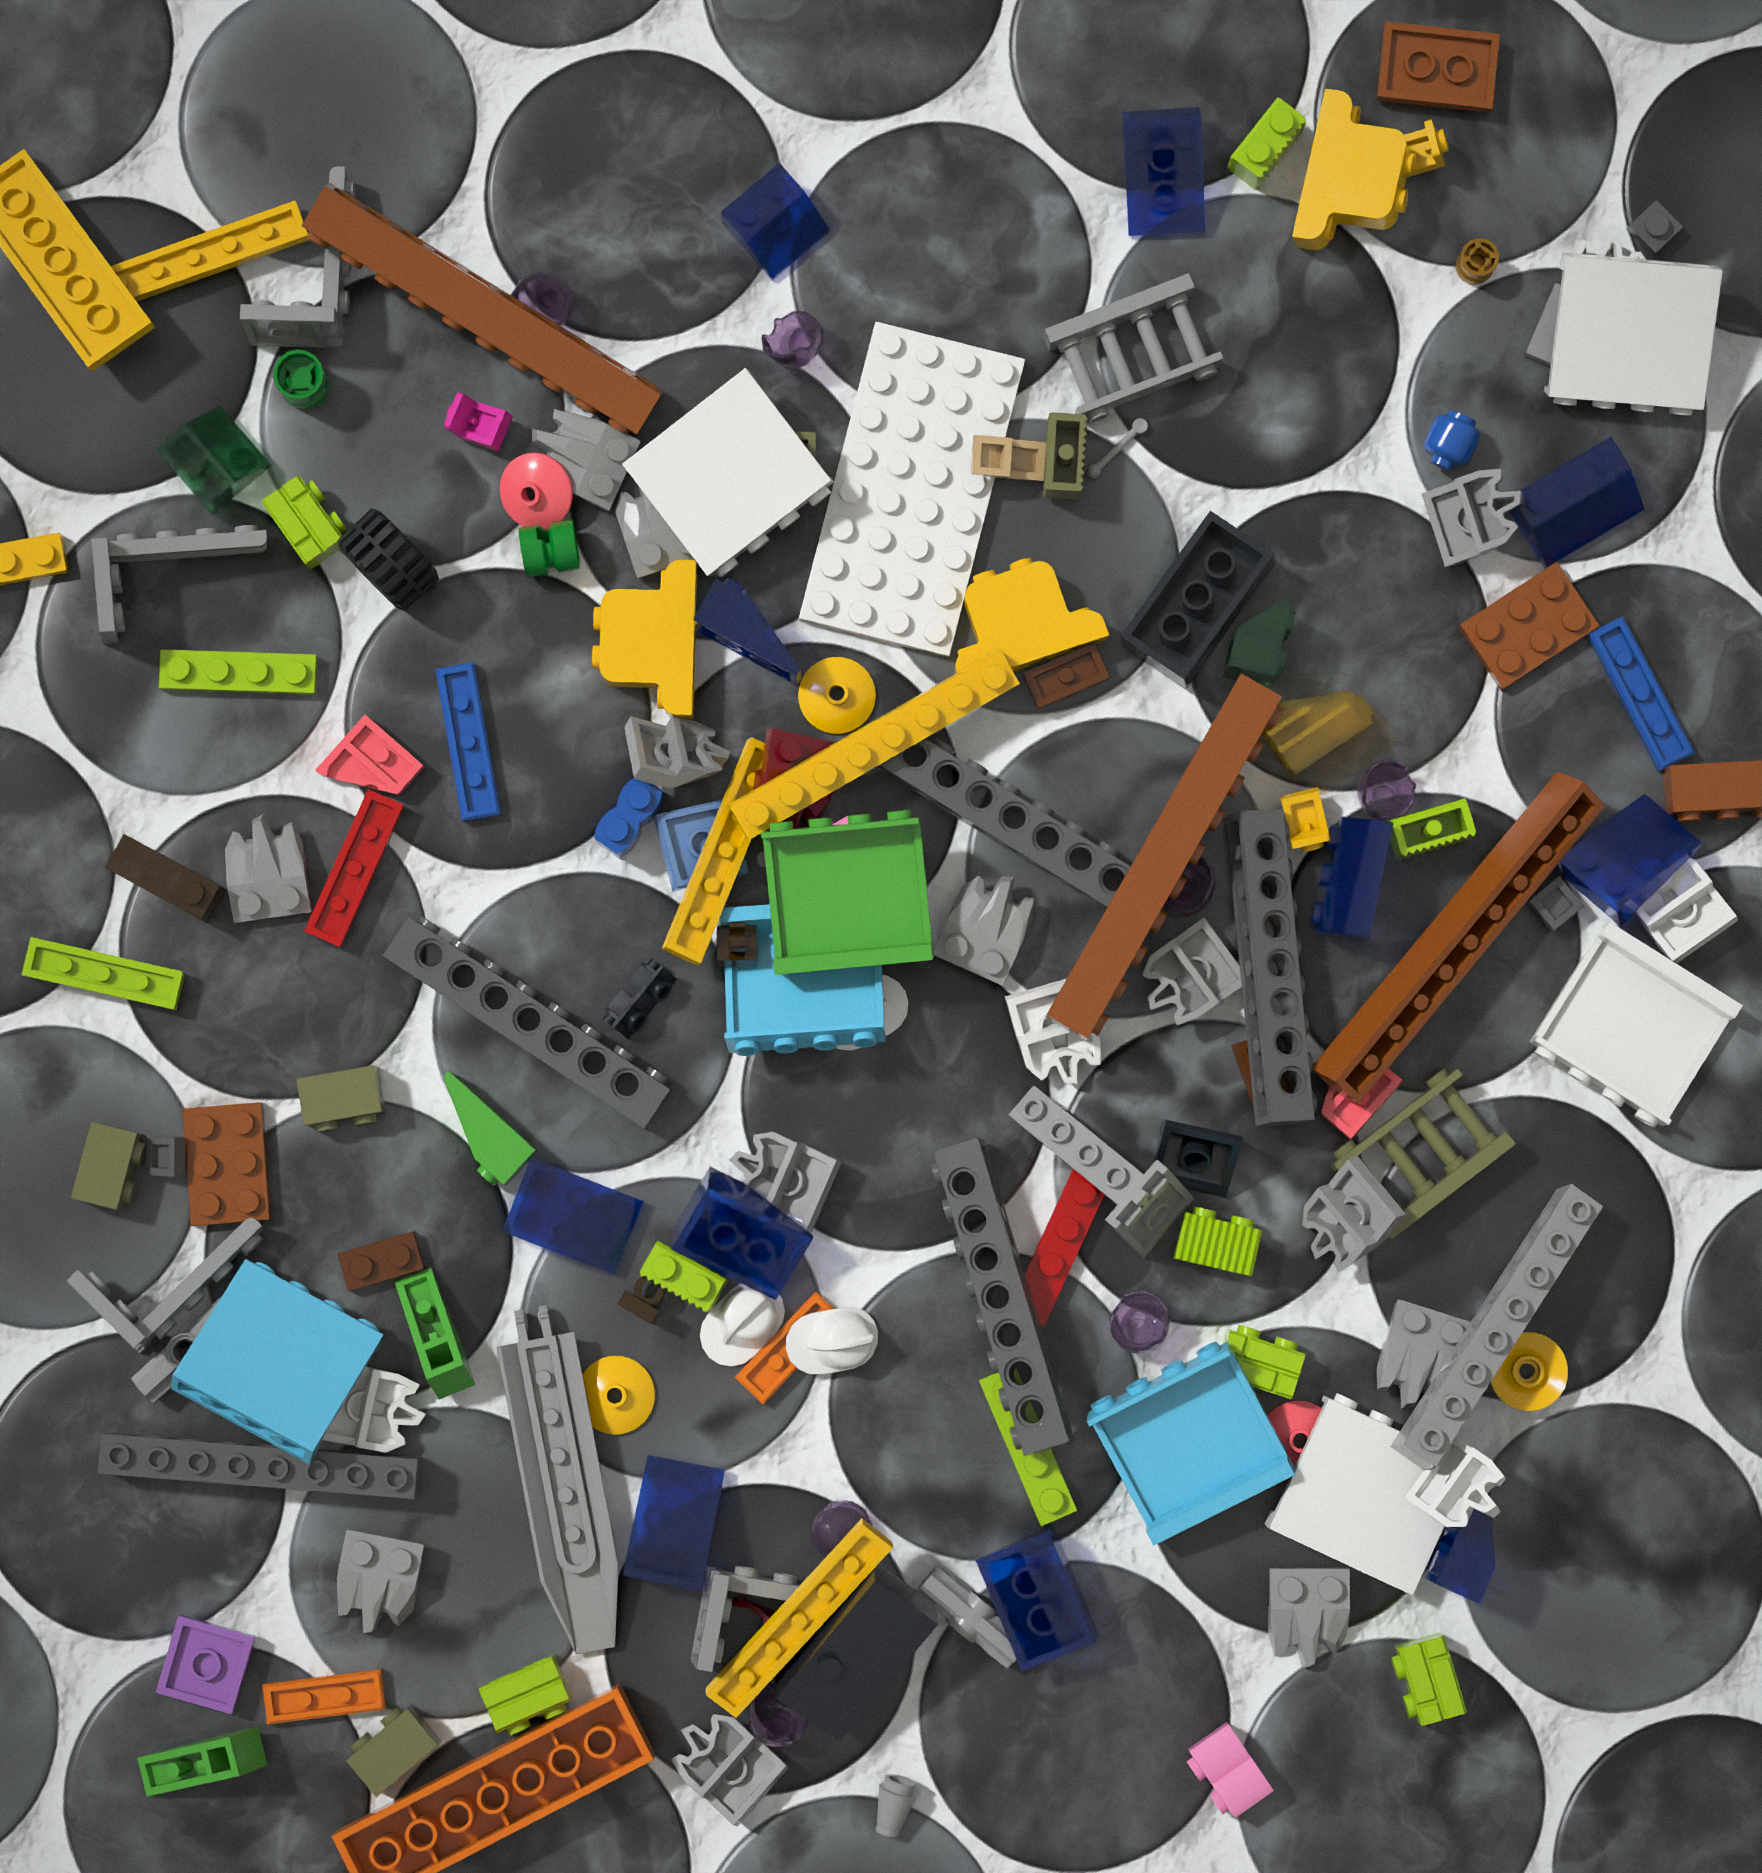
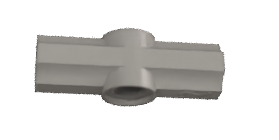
[131,1298,221,1403]
[917,1565,1029,1669]

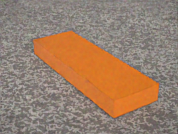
[735,1292,834,1404]
[263,1669,387,1724]

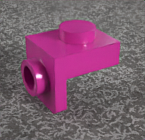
[444,392,513,451]

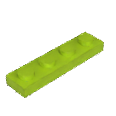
[159,650,318,695]
[22,937,185,1010]
[979,1368,1077,1526]

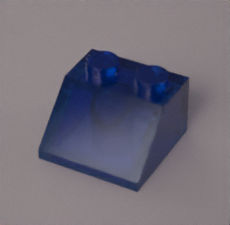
[721,163,830,281]

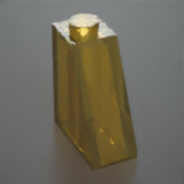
[1261,690,1373,779]

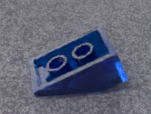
[1122,107,1205,236]
[693,578,802,686]
[1560,794,1702,927]
[671,1166,813,1300]

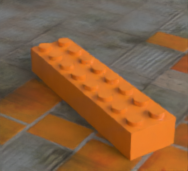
[331,1684,656,1873]

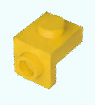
[1404,119,1449,177]
[1280,787,1331,851]

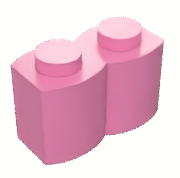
[1186,1722,1274,1818]

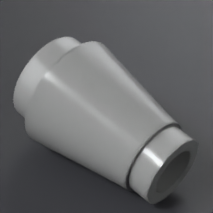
[876,1774,917,1837]

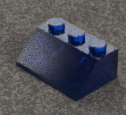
[1509,436,1645,569]
[1310,817,1393,944]
[976,1525,1099,1672]

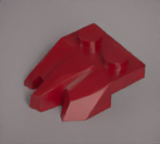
[753,728,836,829]

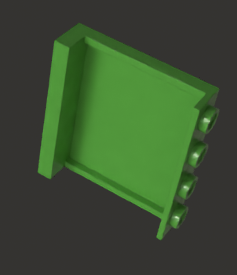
[761,810,934,975]

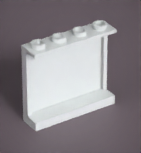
[1544,252,1723,415]
[622,368,834,578]
[1529,922,1743,1128]
[1264,1393,1444,1595]

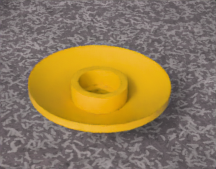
[798,657,876,734]
[1490,1332,1568,1411]
[582,1356,655,1435]

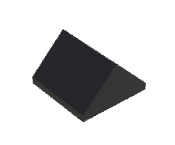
[1153,1120,1243,1197]

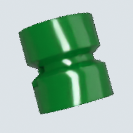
[273,349,330,410]
[518,519,581,578]

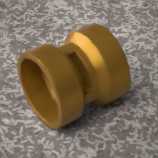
[1455,238,1499,285]

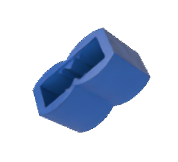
[594,777,664,859]

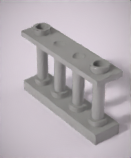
[1043,273,1224,423]

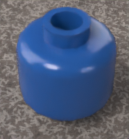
[1423,410,1481,471]

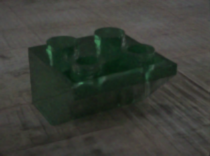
[155,406,272,515]
[1222,598,1296,687]

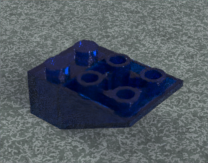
[502,1158,644,1274]
[623,1455,725,1590]
[1425,1491,1496,1604]

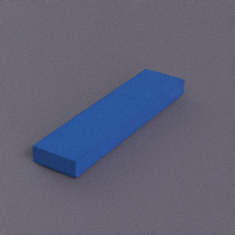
[1586,616,1695,772]
[435,662,501,822]

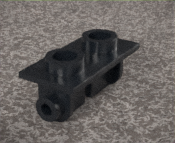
[602,958,677,1039]

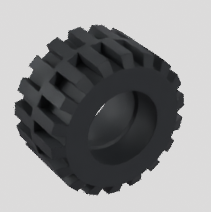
[337,508,439,612]

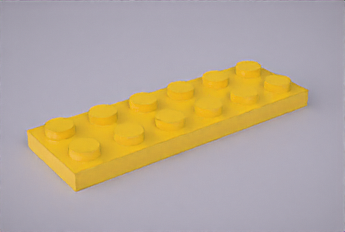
[0,149,155,372]

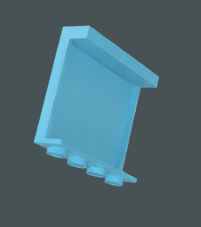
[720,904,886,1056]
[171,1259,383,1465]
[1087,1341,1295,1546]

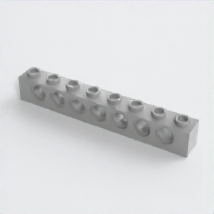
[1390,1184,1603,1469]

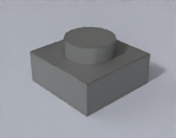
[1626,200,1683,256]
[1527,876,1584,932]
[146,1135,185,1177]

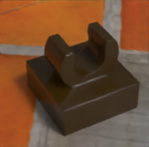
[716,922,757,968]
[617,1277,664,1324]

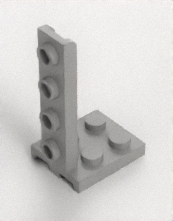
[240,167,356,348]
[91,525,268,644]
[1008,1085,1195,1258]
[67,1218,264,1354]
[690,1566,801,1672]

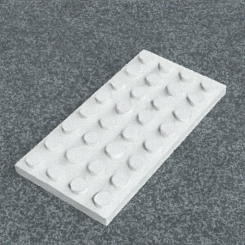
[799,322,1025,658]

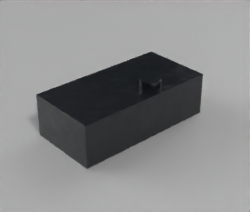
[1120,511,1275,689]
[775,1564,938,1741]

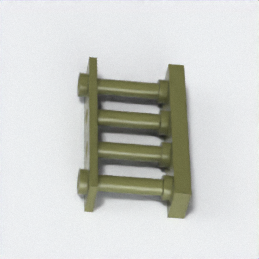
[1330,1068,1516,1240]

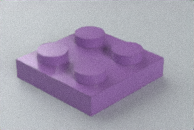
[156,1614,256,1714]

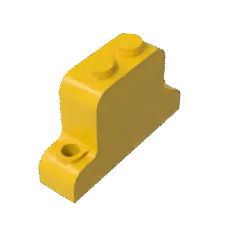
[1292,89,1416,250]
[955,557,1109,674]
[592,560,698,720]

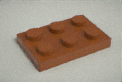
[1376,21,1500,113]
[1458,562,1600,691]
[183,1102,271,1226]

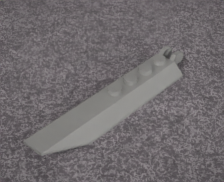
[496,1305,619,1654]

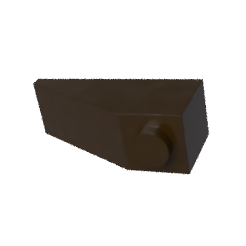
[105,834,227,923]

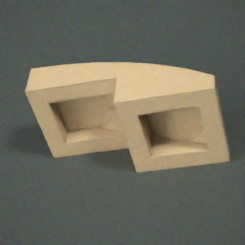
[971,435,1046,482]

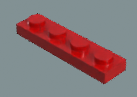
[304,789,405,948]
[1025,1169,1104,1326]

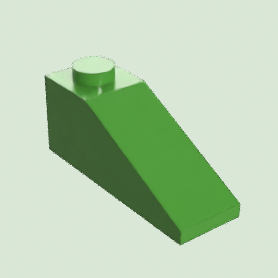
[443,1071,538,1186]
[395,1267,476,1399]
[137,1726,268,1797]

